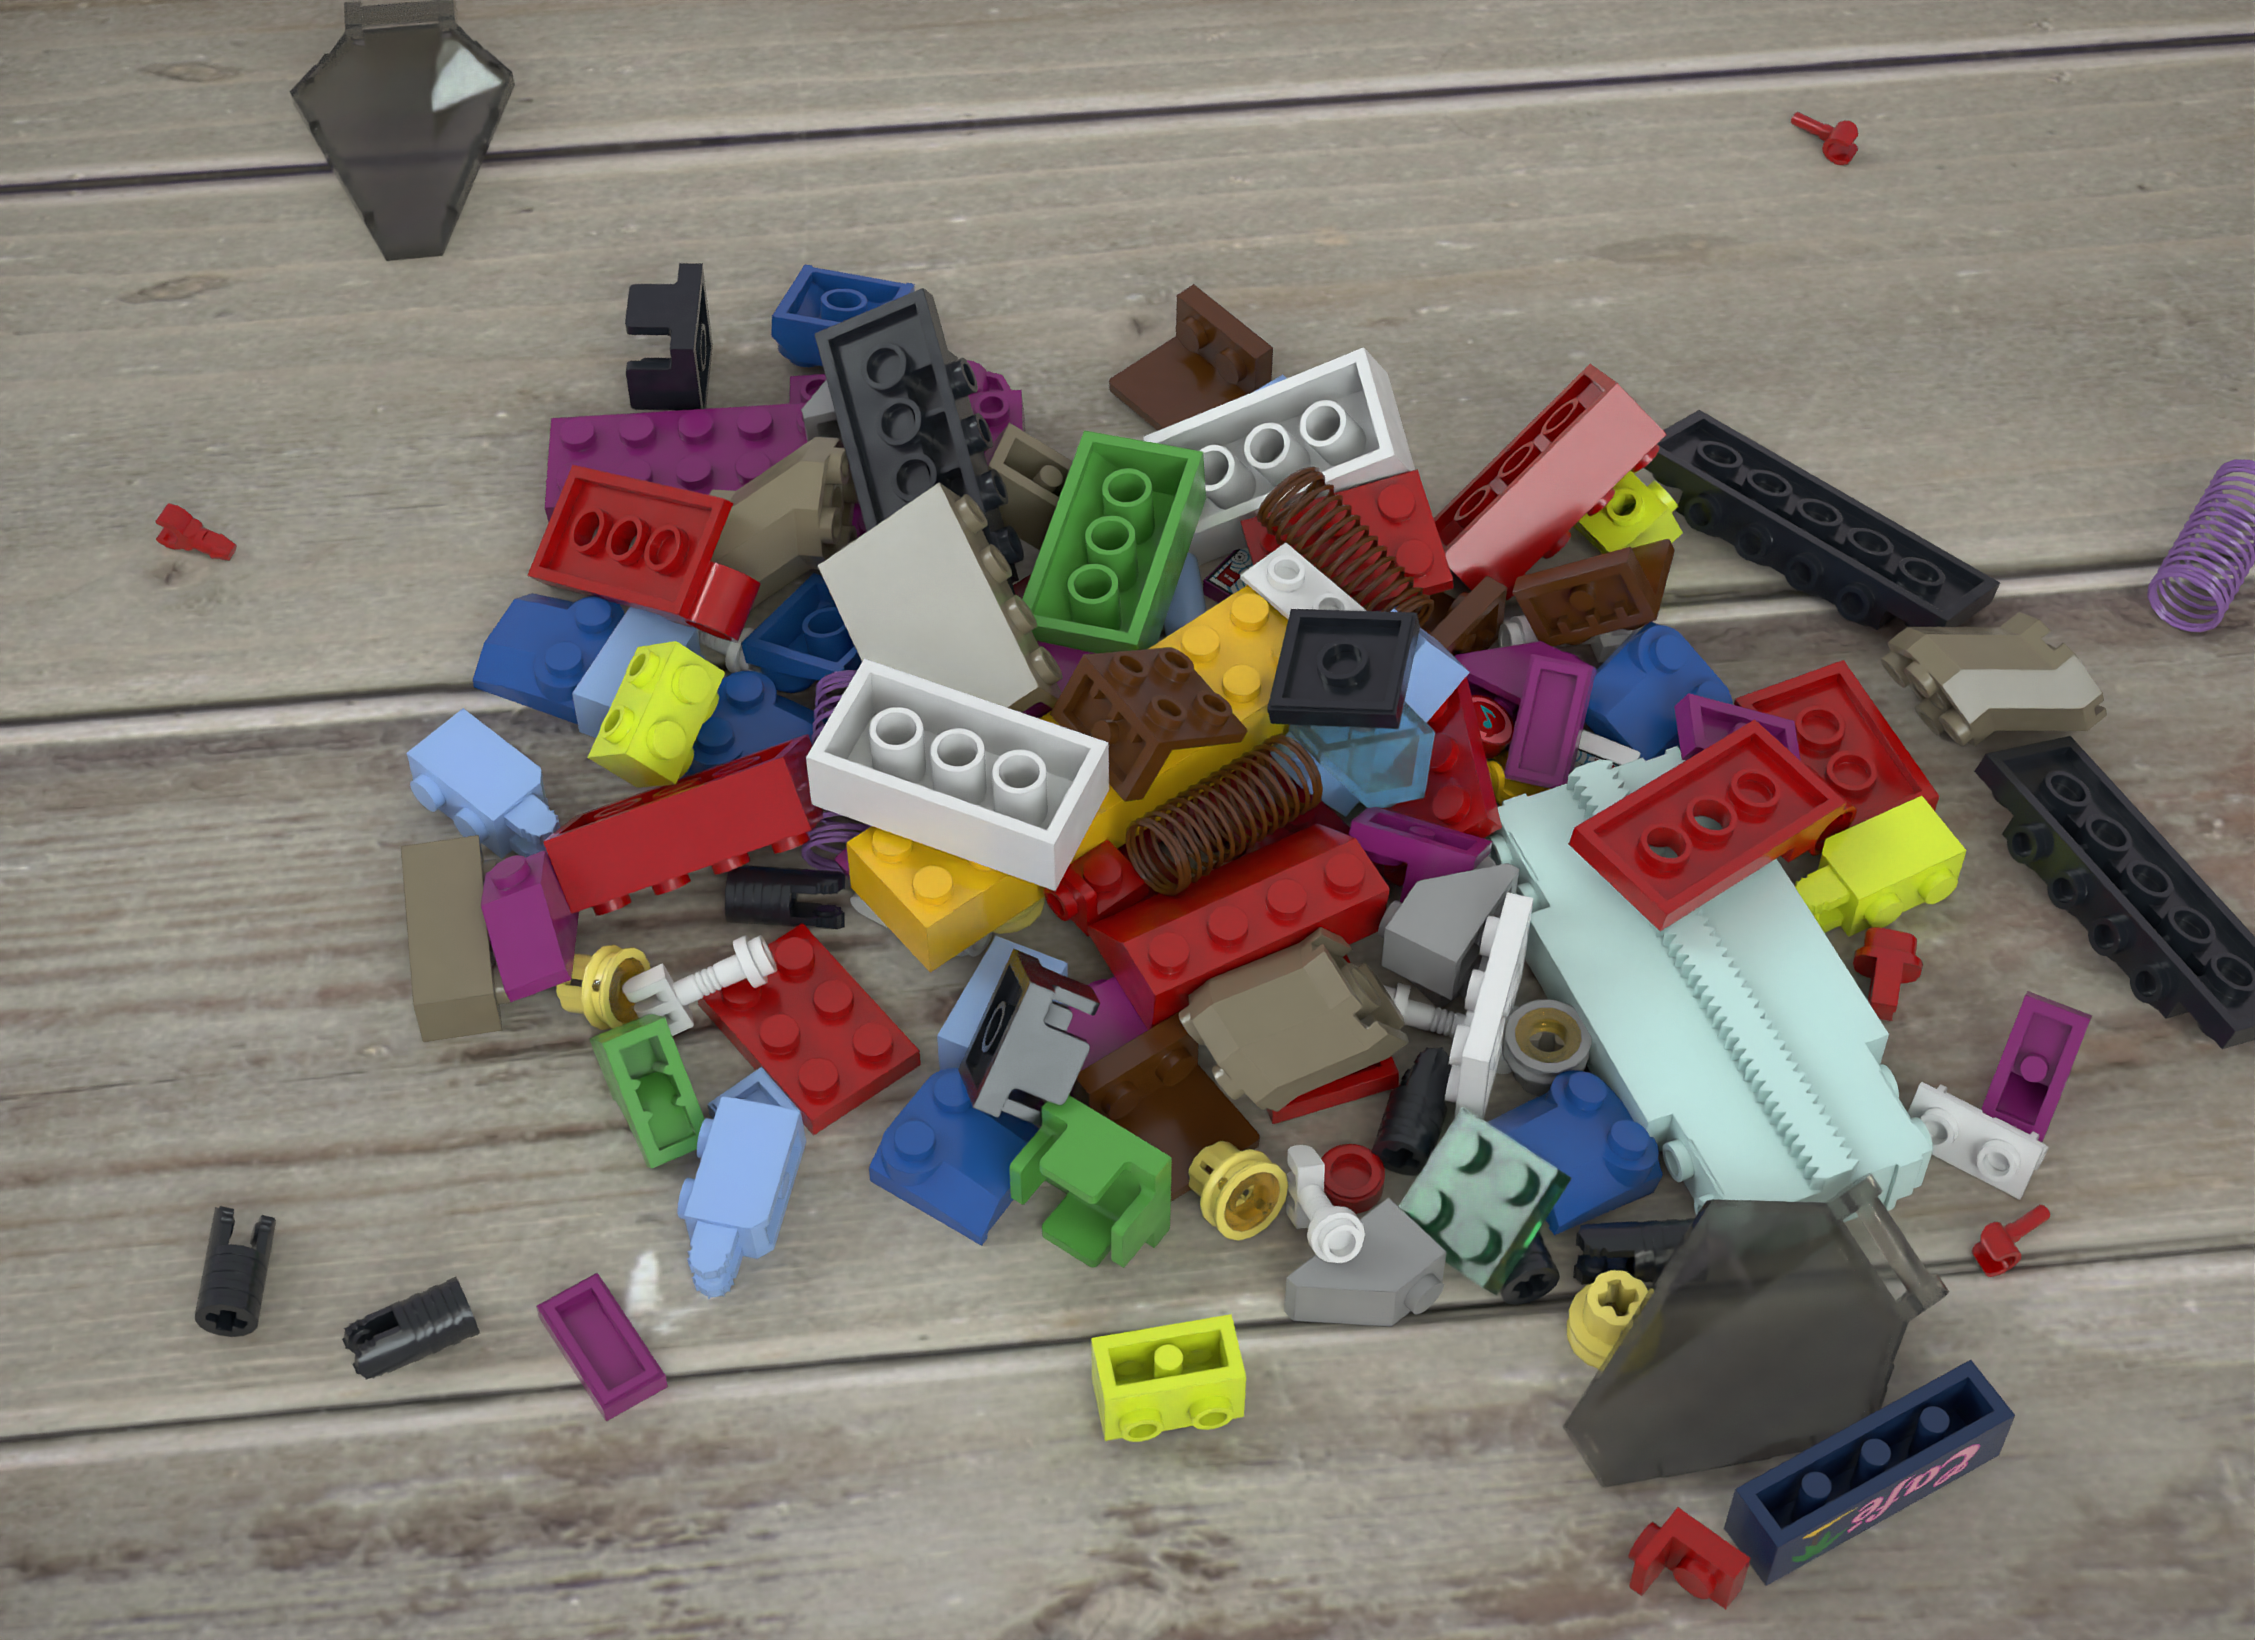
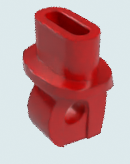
[1853,927,1923,1021]

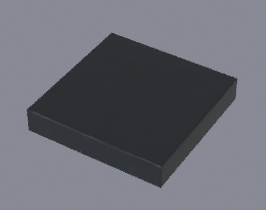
[1267,609,1420,729]

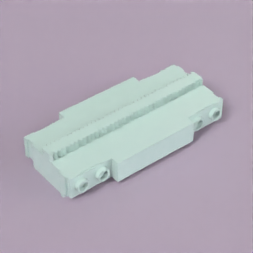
[1485,746,1933,1258]

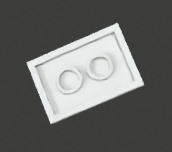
[1445,892,1534,1134]

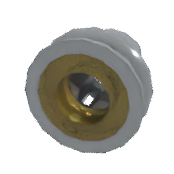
[1503,1000,1592,1096]

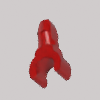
[155,503,237,561]

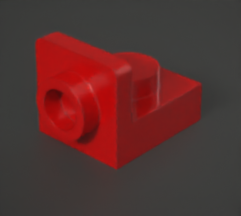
[1044,839,1149,937]
[1628,1507,1751,1610]

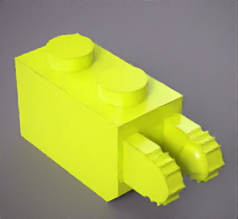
[1795,796,1967,937]

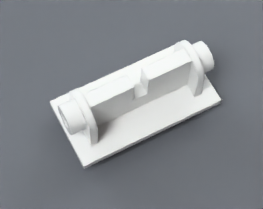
[1240,543,1366,619]
[1908,1082,2049,1200]

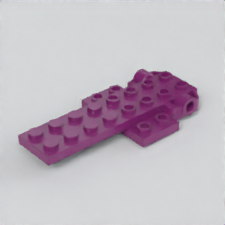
[544,360,1025,538]

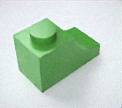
[589,1013,705,1169]

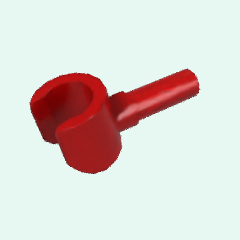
[1791,112,1858,165]
[1971,1204,2050,1277]

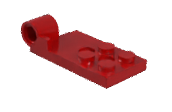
[527,465,761,643]
[1568,719,1857,932]

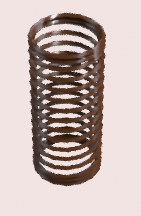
[1257,466,1434,628]
[1125,734,1323,896]

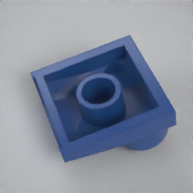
[771,264,915,367]
[741,573,862,693]
[473,593,625,725]
[1585,621,1733,761]
[680,671,828,779]
[869,1068,1040,1246]
[1471,1070,1663,1235]

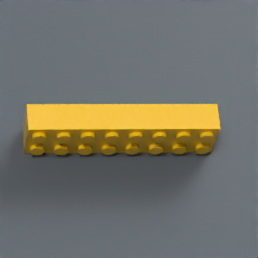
[846,585,1294,973]

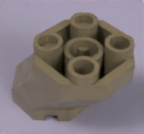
[709,437,859,610]
[1881,612,2107,747]
[1179,927,1409,1112]

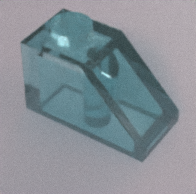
[1289,702,1435,808]

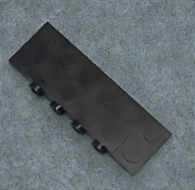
[815,288,1024,595]
[1644,410,2000,630]
[1974,736,2255,1049]

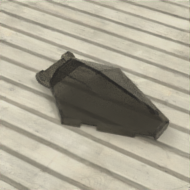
[290,0,515,261]
[1562,1173,1949,1488]

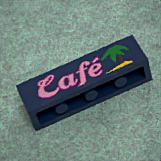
[1724,1359,2015,1586]

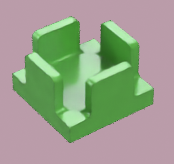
[1010,1095,1172,1268]

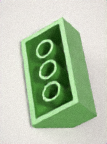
[1022,430,1206,653]

